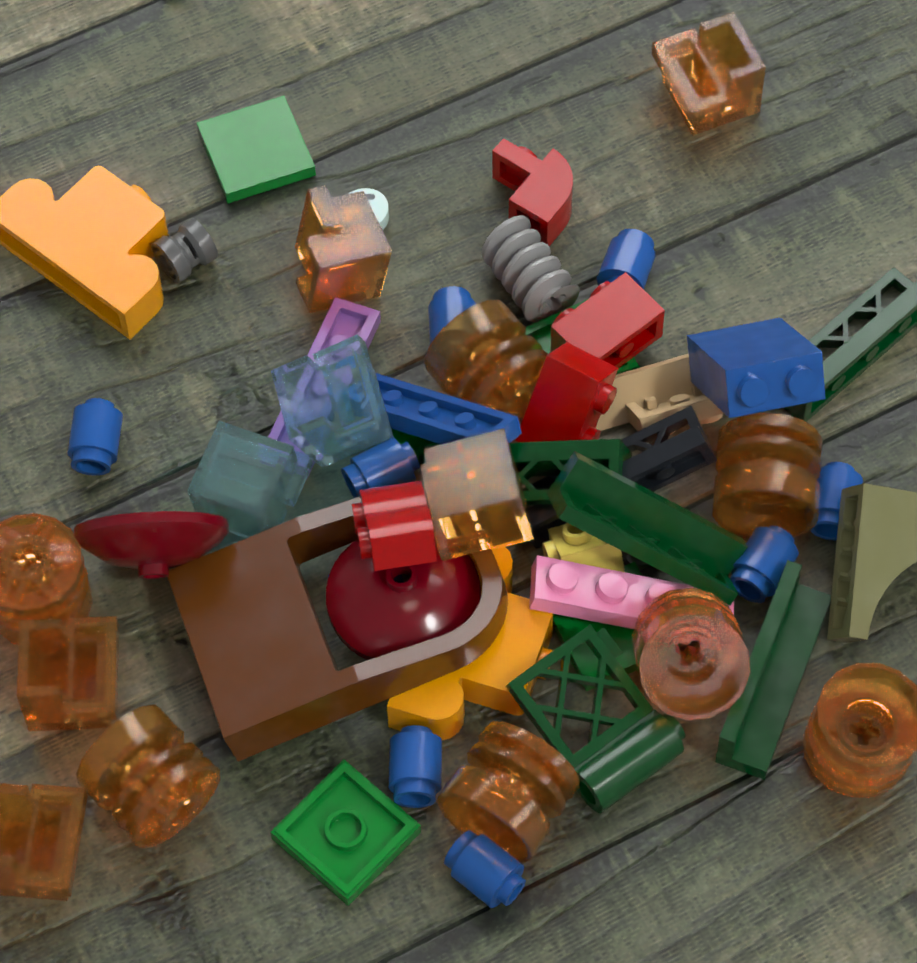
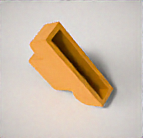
[0,166,169,340]
[387,529,554,741]

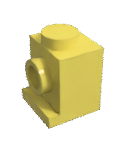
[542,523,625,572]

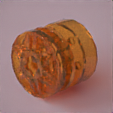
[424,300,548,419]
[712,413,823,538]
[0,513,93,648]
[632,588,750,720]
[803,663,917,797]
[76,704,220,849]
[437,721,580,863]

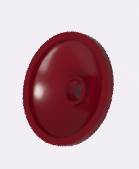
[74,511,229,579]
[326,529,481,660]

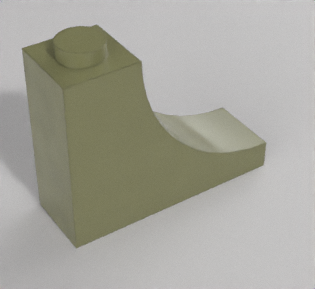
[827,483,917,643]

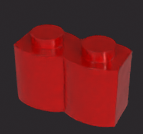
[351,481,437,571]

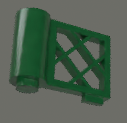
[505,624,685,813]

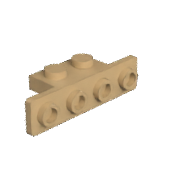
[596,354,723,435]

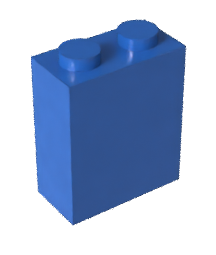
[687,318,826,418]

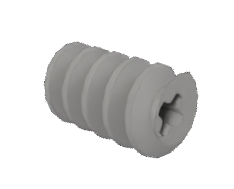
[482,215,580,323]

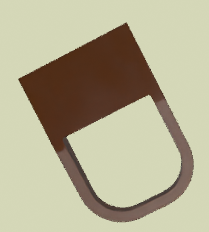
[168,485,508,762]

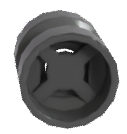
[151,218,218,283]

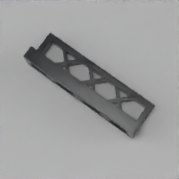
[515,406,718,549]

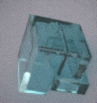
[271,334,393,468]
[187,421,313,538]

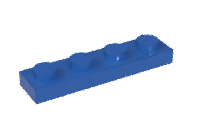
[340,372,522,460]

